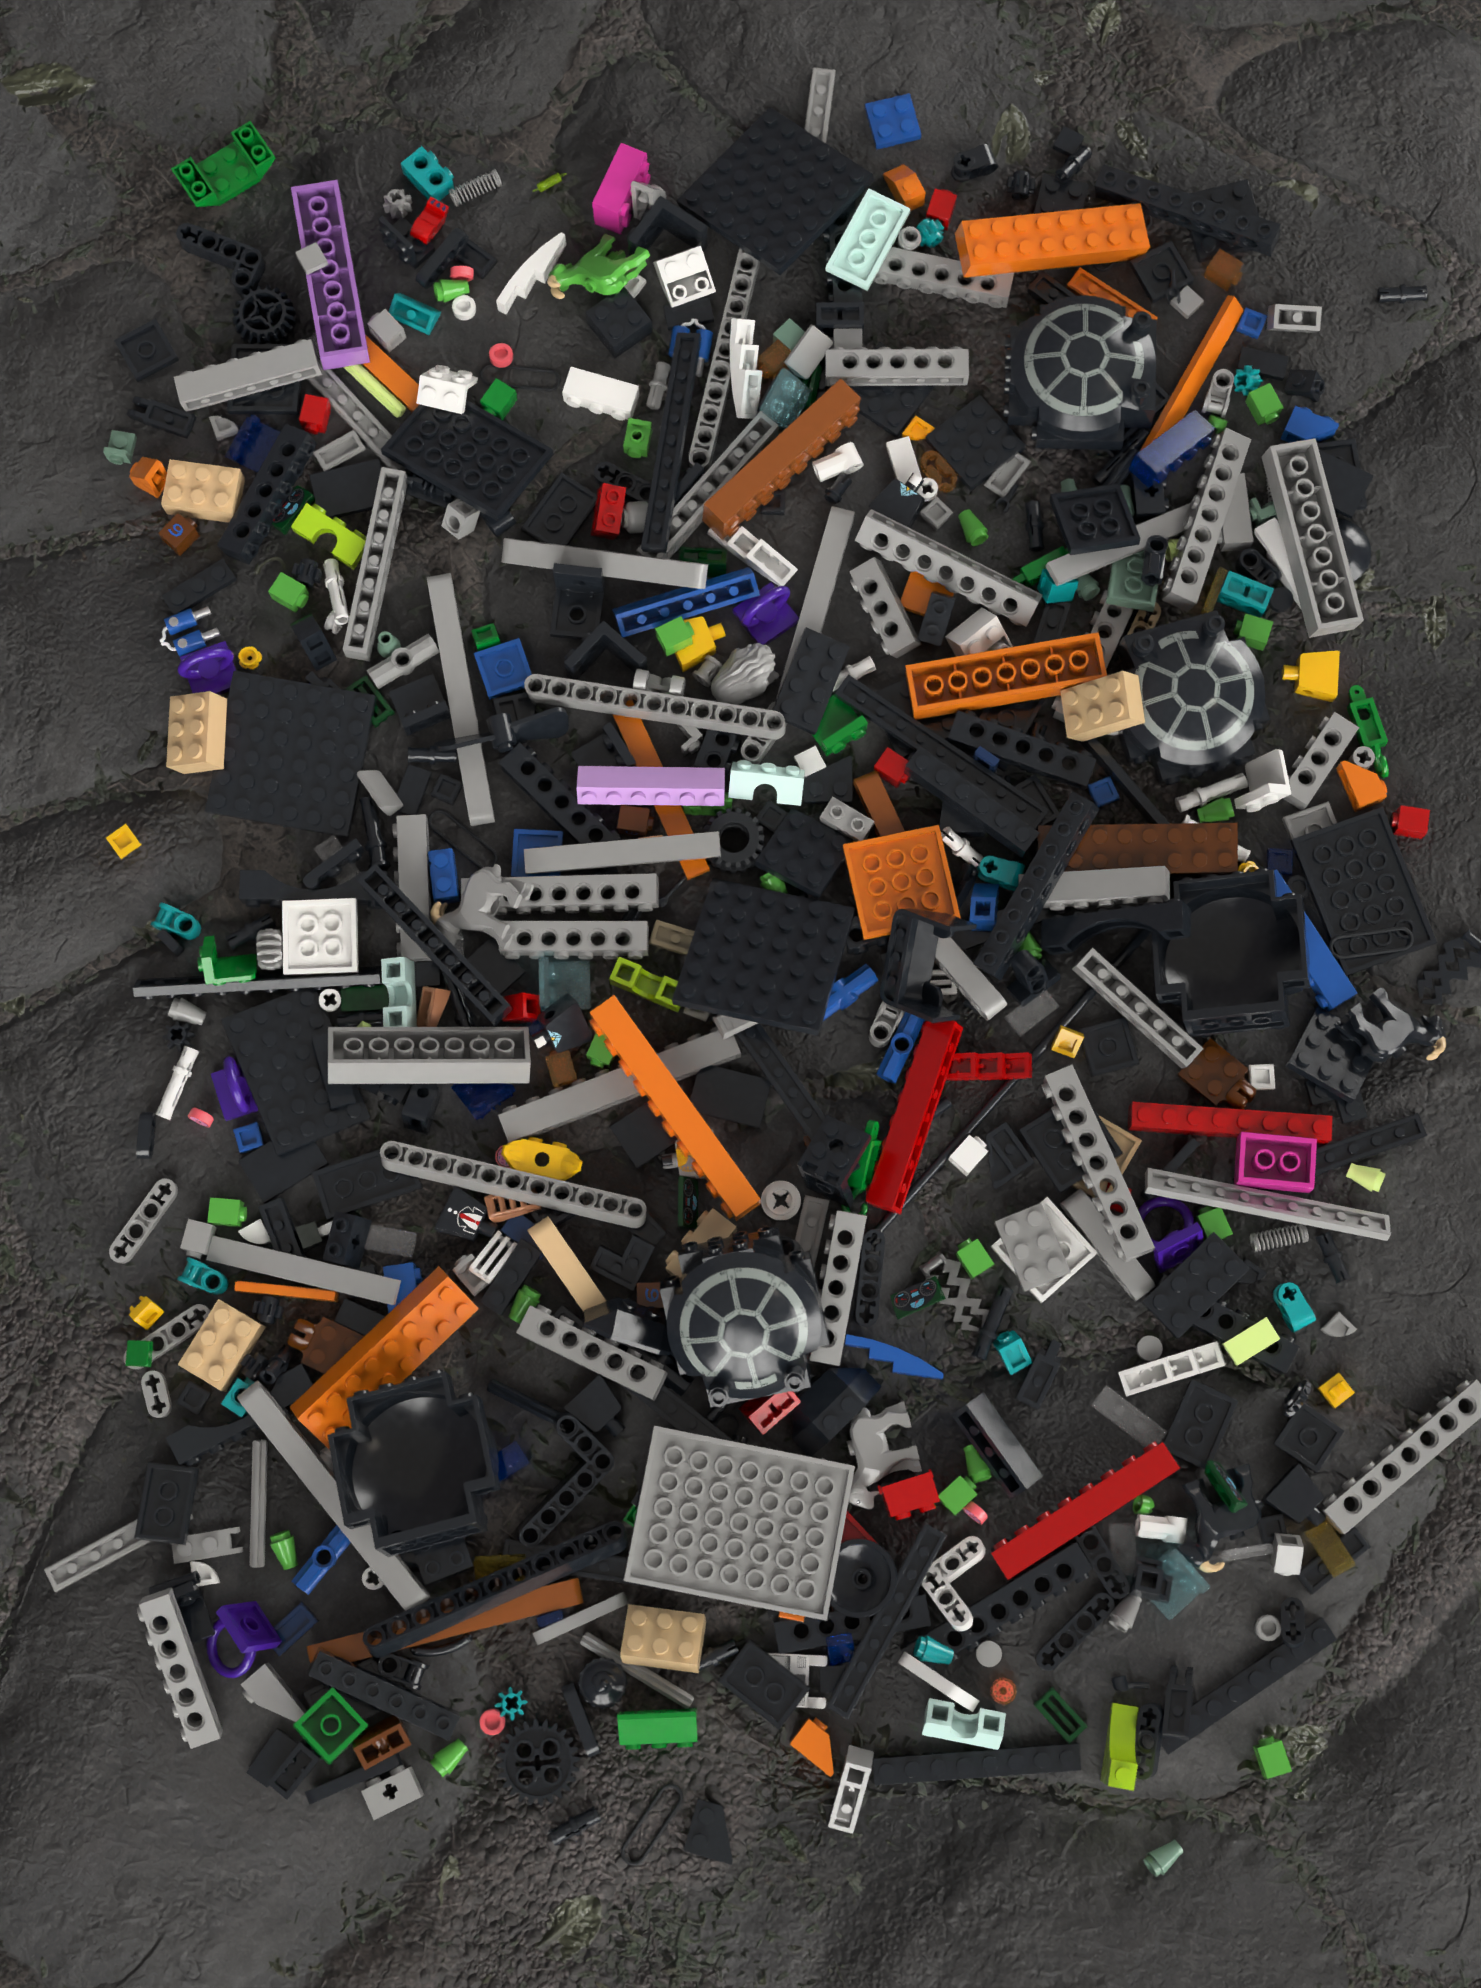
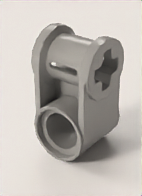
[1201,369,1234,418]
[869,1001,905,1048]

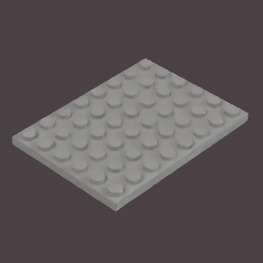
[623,1426,855,1621]

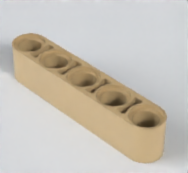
[527,1216,606,1312]

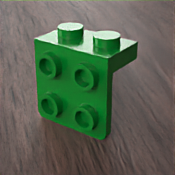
[811,695,868,756]
[198,936,258,986]

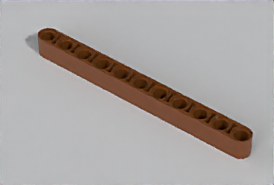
[306,1578,584,1664]

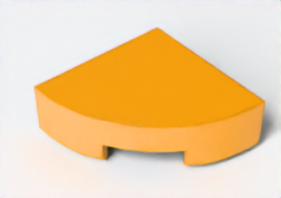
[902,415,935,440]

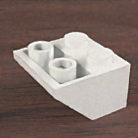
[653,246,716,308]
[945,608,1013,656]

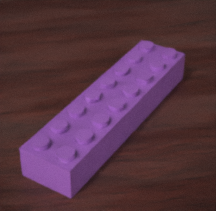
[291,180,370,370]

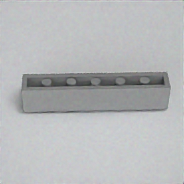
[174,339,322,412]
[393,814,432,962]
[1019,866,1170,911]

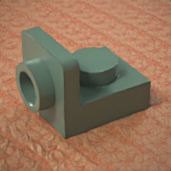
[103,430,137,465]
[1249,497,1278,527]

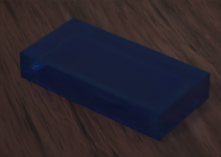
[826,1633,854,1666]

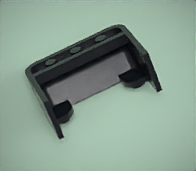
[880,908,977,1023]

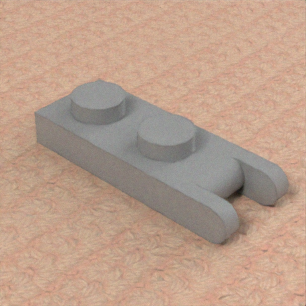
[172,1527,243,1564]

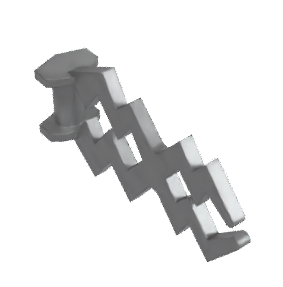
[919,1251,989,1331]

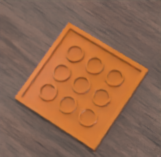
[843,825,961,940]

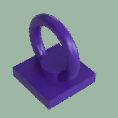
[732,582,799,645]
[177,641,237,695]
[211,1056,258,1121]
[1138,1197,1203,1273]
[206,1601,282,1678]

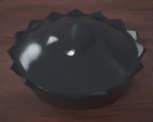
[578,1657,628,1709]

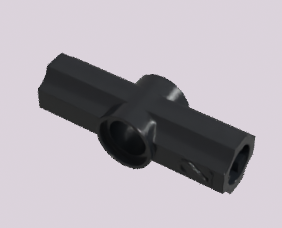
[622,1344,694,1397]

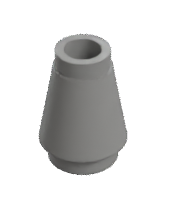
[898,227,921,251]
[168,998,207,1026]
[1109,1592,1142,1632]

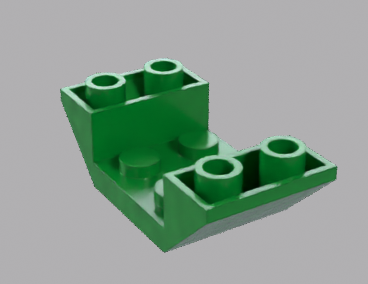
[171,121,276,207]

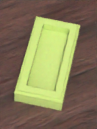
[1223,1317,1280,1366]

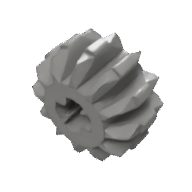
[256,929,283,970]

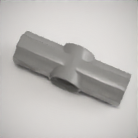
[366,633,440,689]

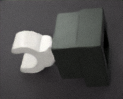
[295,1221,333,1252]

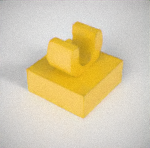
[129,1296,164,1330]
[1318,1373,1355,1408]

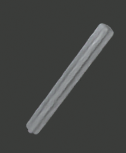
[250,1440,268,1568]
[580,1632,694,1709]

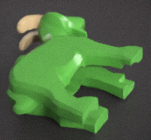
[547,234,650,299]

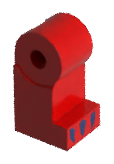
[410,197,449,245]

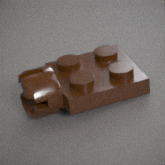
[1178,1038,1256,1109]
[287,1317,364,1374]

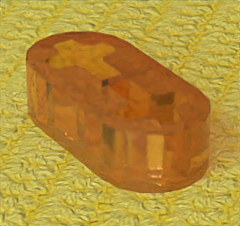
[920,450,957,492]

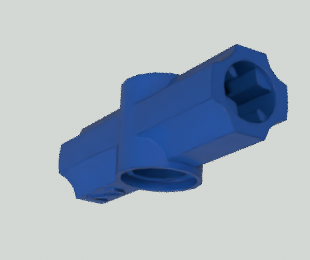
[823,964,879,1021]
[876,1012,925,1084]
[292,1525,351,1595]

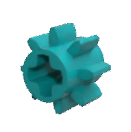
[916,218,944,248]
[1234,365,1263,396]
[494,1687,527,1721]

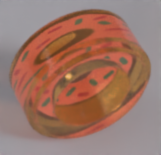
[990,1678,1017,1705]

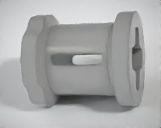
[692,655,723,687]
[1348,746,1375,770]

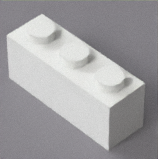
[562,367,640,421]

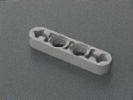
[109,1179,178,1264]
[124,1304,211,1370]
[532,1592,629,1645]

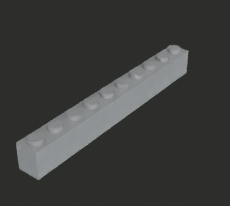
[498,1026,741,1143]

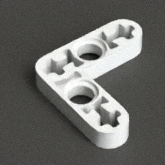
[921,1536,985,1631]
[898,1651,979,1712]

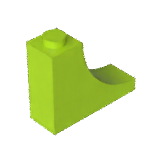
[1100,1702,1138,1791]

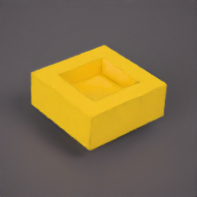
[106,824,141,859]
[1051,1025,1084,1058]

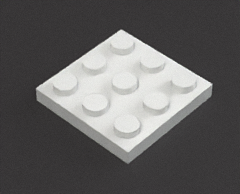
[282,898,359,975]
[991,1197,1097,1303]

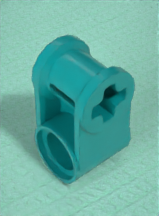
[977,856,1026,891]
[150,902,201,940]
[177,1257,229,1295]
[1273,1282,1316,1333]

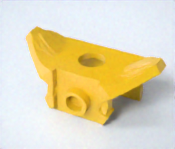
[501,1137,582,1181]

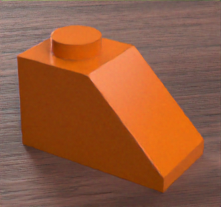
[883,164,926,211]
[129,457,167,498]
[1336,761,1387,812]
[789,1717,834,1777]

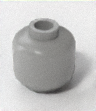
[621,501,648,533]

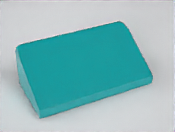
[388,293,441,335]

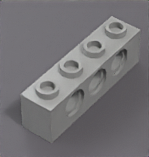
[849,557,922,658]
[1282,712,1359,811]

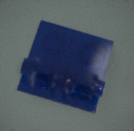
[225,415,280,473]
[451,1083,516,1120]

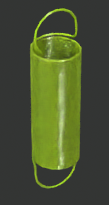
[532,173,566,192]

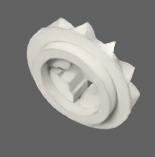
[761,1181,801,1220]

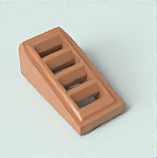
[417,986,451,1027]
[484,1187,541,1224]

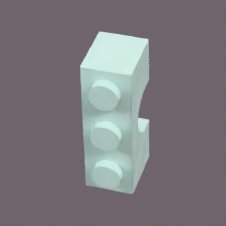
[728,760,805,806]
[381,957,417,1027]
[922,1698,1006,1750]

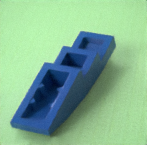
[844,1334,944,1380]

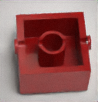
[877,1469,940,1521]

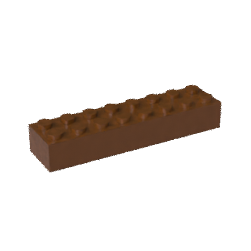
[1038,823,1238,876]

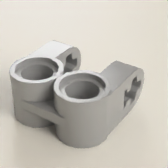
[633,669,686,708]

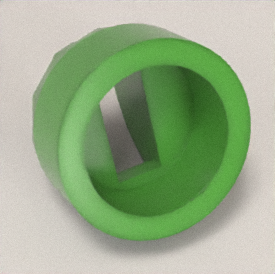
[1207,414,1228,434]
[1133,1494,1155,1515]

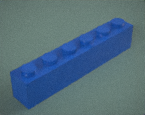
[612,567,760,637]
[1274,869,1357,1012]

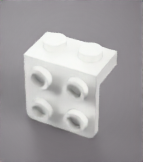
[416,365,478,414]
[1234,749,1291,812]

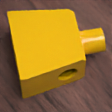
[675,616,726,672]
[1282,651,1340,702]

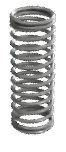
[449,169,502,207]
[1250,1224,1309,1252]

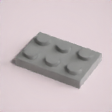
[994,1203,1071,1292]

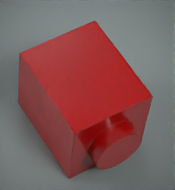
[926,189,957,230]
[299,394,332,434]
[873,747,910,788]
[1390,805,1430,839]
[502,993,541,1024]

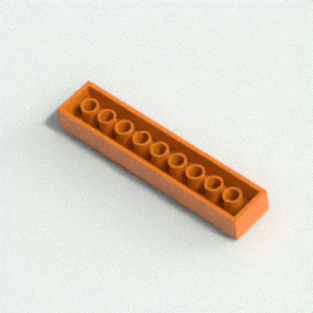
[589,995,761,1221]

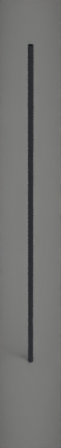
[706,929,1151,1422]

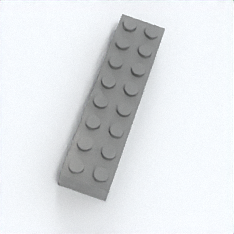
[1262,438,1364,638]
[328,1027,531,1084]

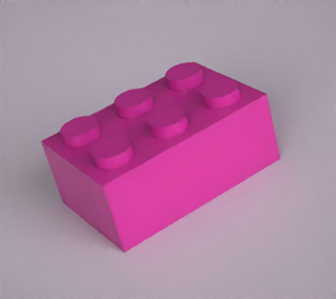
[592,143,650,234]
[1234,1132,1317,1193]

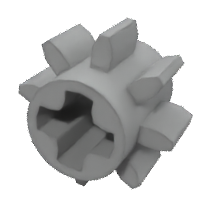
[383,189,412,218]

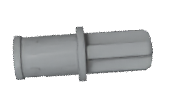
[646,362,671,410]

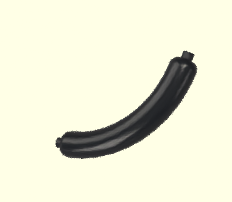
[410,1633,473,1657]

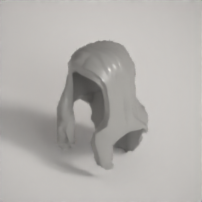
[711,643,779,705]

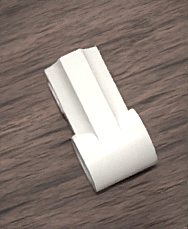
[812,442,864,482]
[1135,1514,1188,1544]

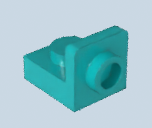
[993,1330,1033,1375]

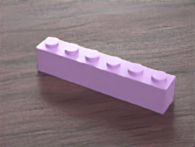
[577,766,725,806]

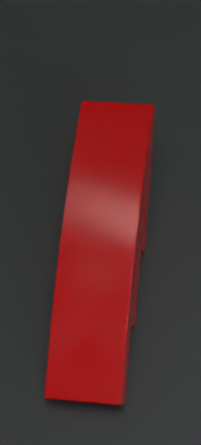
[946,1052,1032,1081]

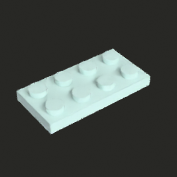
[825,188,910,291]

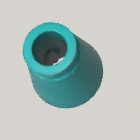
[913,1635,954,1665]

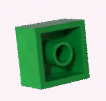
[293,1687,368,1765]

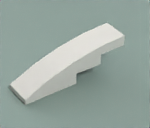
[496,233,566,315]
[730,318,763,419]
[1254,517,1301,609]
[707,526,798,586]
[1118,1341,1226,1396]

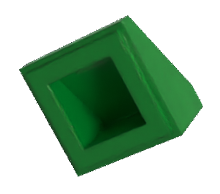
[471,623,501,651]
[125,1340,153,1367]

